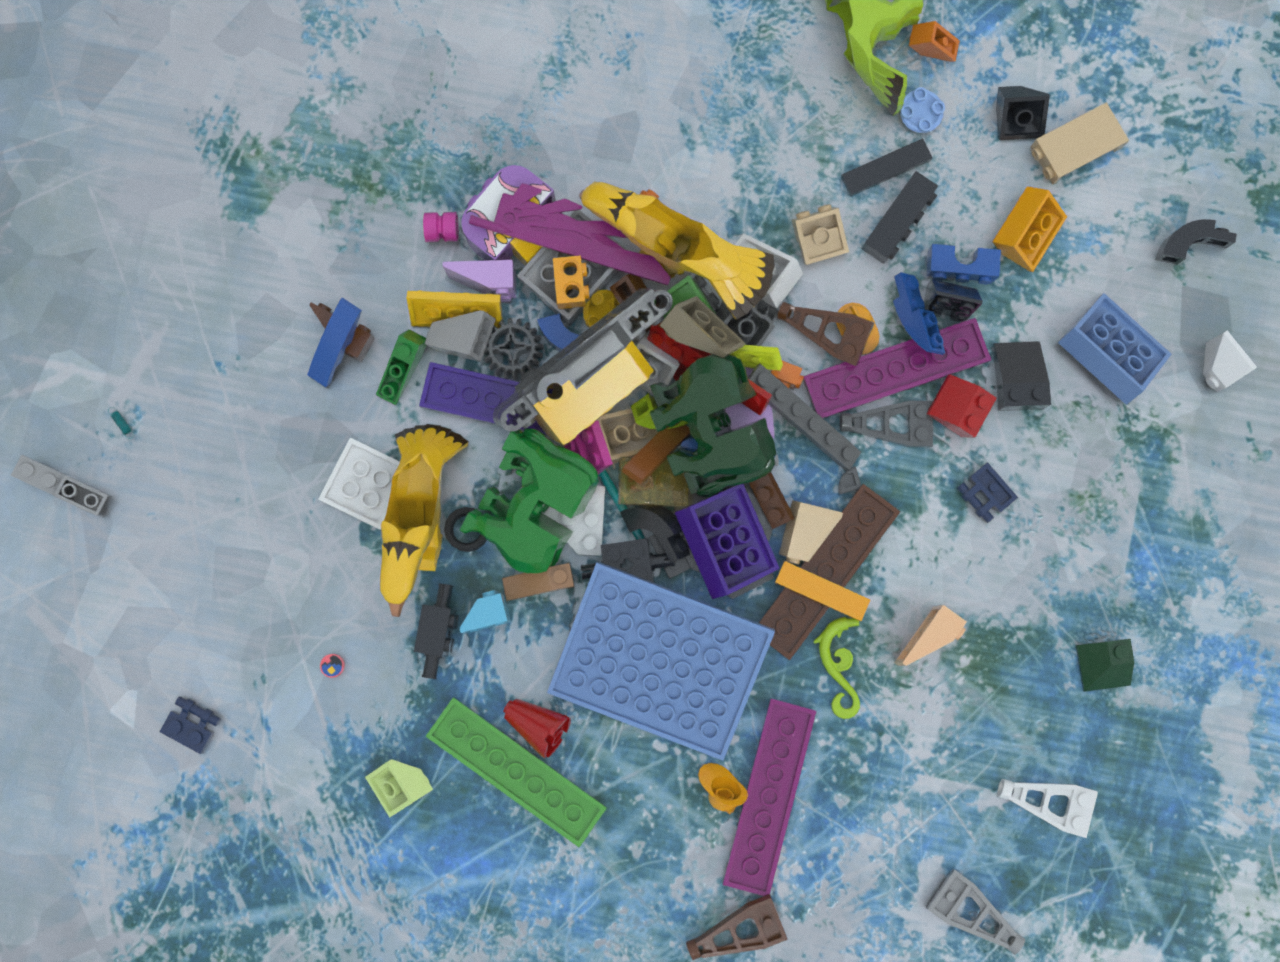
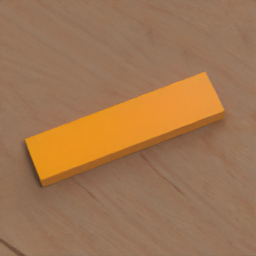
[775,561,870,621]

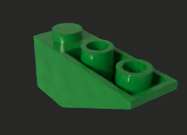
[376,329,427,405]

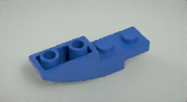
[893,272,945,355]

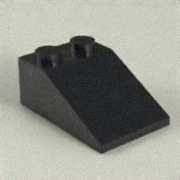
[993,341,1051,411]

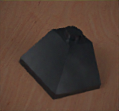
[996,86,1050,140]

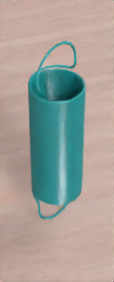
[108,407,134,439]

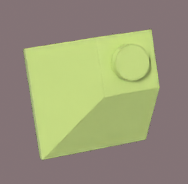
[365,759,433,818]

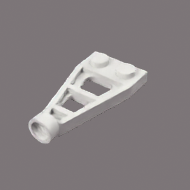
[997,779,1098,838]

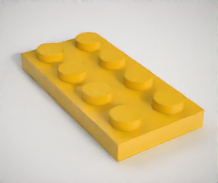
[406,290,503,329]

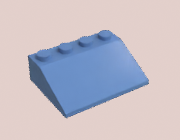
[1058,293,1172,405]

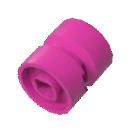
[423,212,459,242]

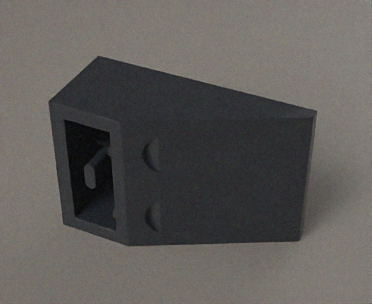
[924,279,983,322]

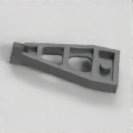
[839,400,933,447]

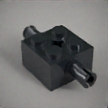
[581,538,675,583]
[414,583,459,679]

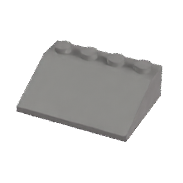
[517,210,627,326]

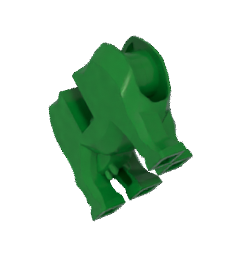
[460,428,599,573]

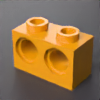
[553,255,590,309]

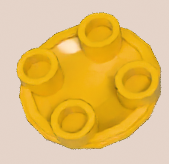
[583,290,619,328]

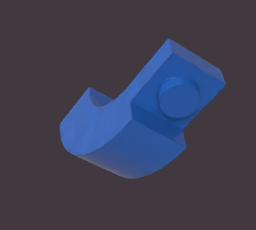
[537,314,580,351]

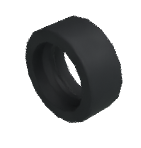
[444,507,487,552]

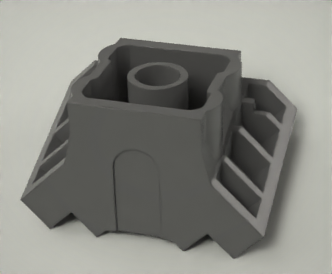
[716,299,778,346]

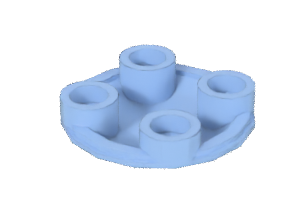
[900,87,945,133]

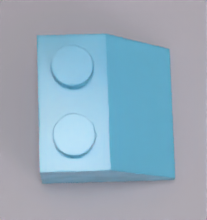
[460,590,511,634]

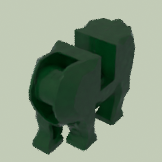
[650,354,776,497]

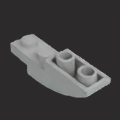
[11,455,109,516]

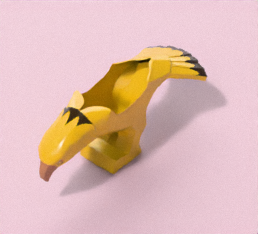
[579,181,775,319]
[380,424,469,617]

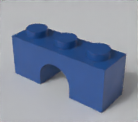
[926,244,1001,285]

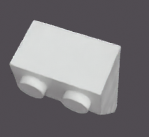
[735,233,803,309]

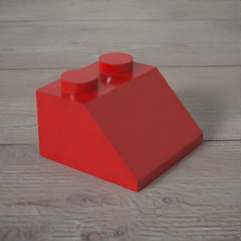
[926,374,997,438]

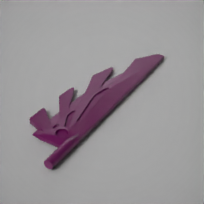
[469,183,670,285]

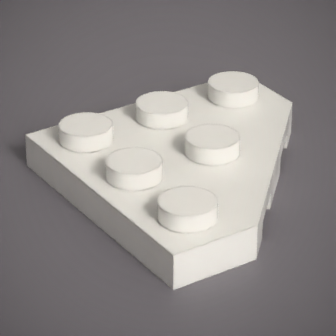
[542,486,605,556]

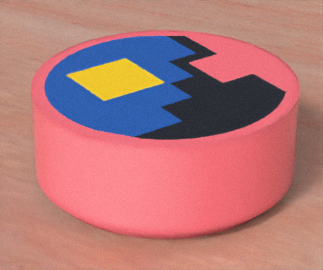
[320,654,345,678]

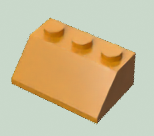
[992,186,1067,272]

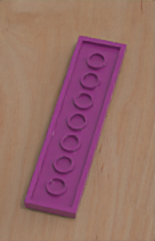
[803,318,991,419]
[722,698,817,896]

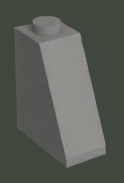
[425,310,496,362]

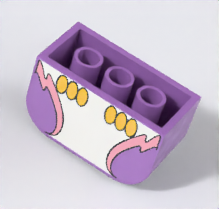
[461,165,556,261]

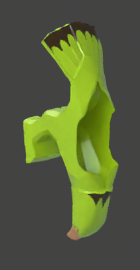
[825,0,923,116]

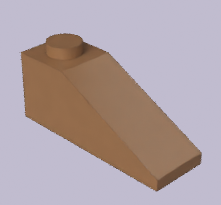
[502,563,575,601]

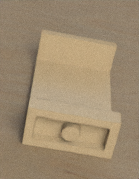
[1031,102,1129,185]

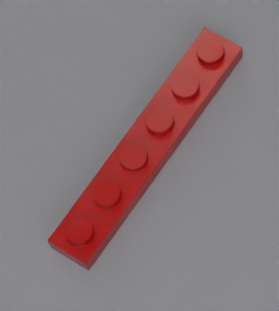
[647,322,772,415]

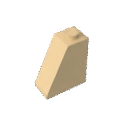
[779,500,843,564]

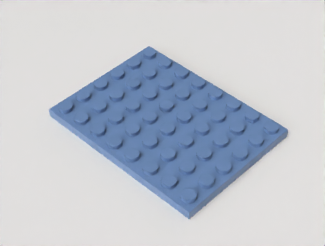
[547,561,775,761]

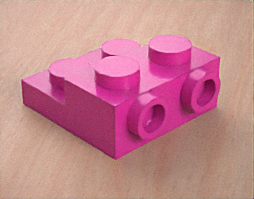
[564,420,613,474]

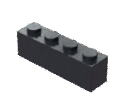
[861,171,938,264]

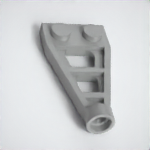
[926,869,1025,955]

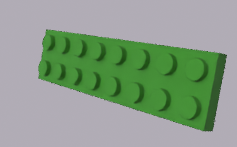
[426,697,607,847]

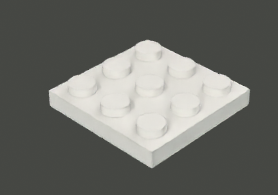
[318,438,400,530]

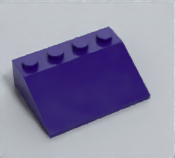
[675,484,780,599]

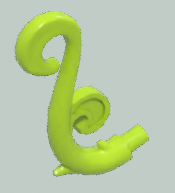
[813,616,860,719]

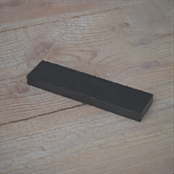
[841,138,933,197]

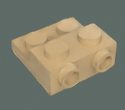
[792,204,849,265]

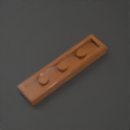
[622,425,691,485]

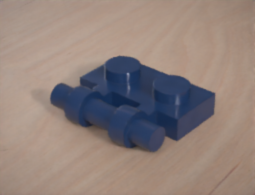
[957,462,1018,523]
[159,696,221,754]

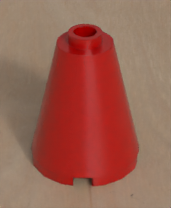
[503,699,571,758]

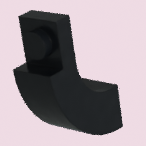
[1155,219,1237,265]
[620,503,690,563]

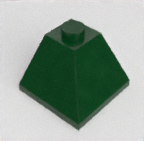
[1076,639,1135,692]

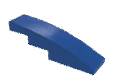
[307,298,362,387]

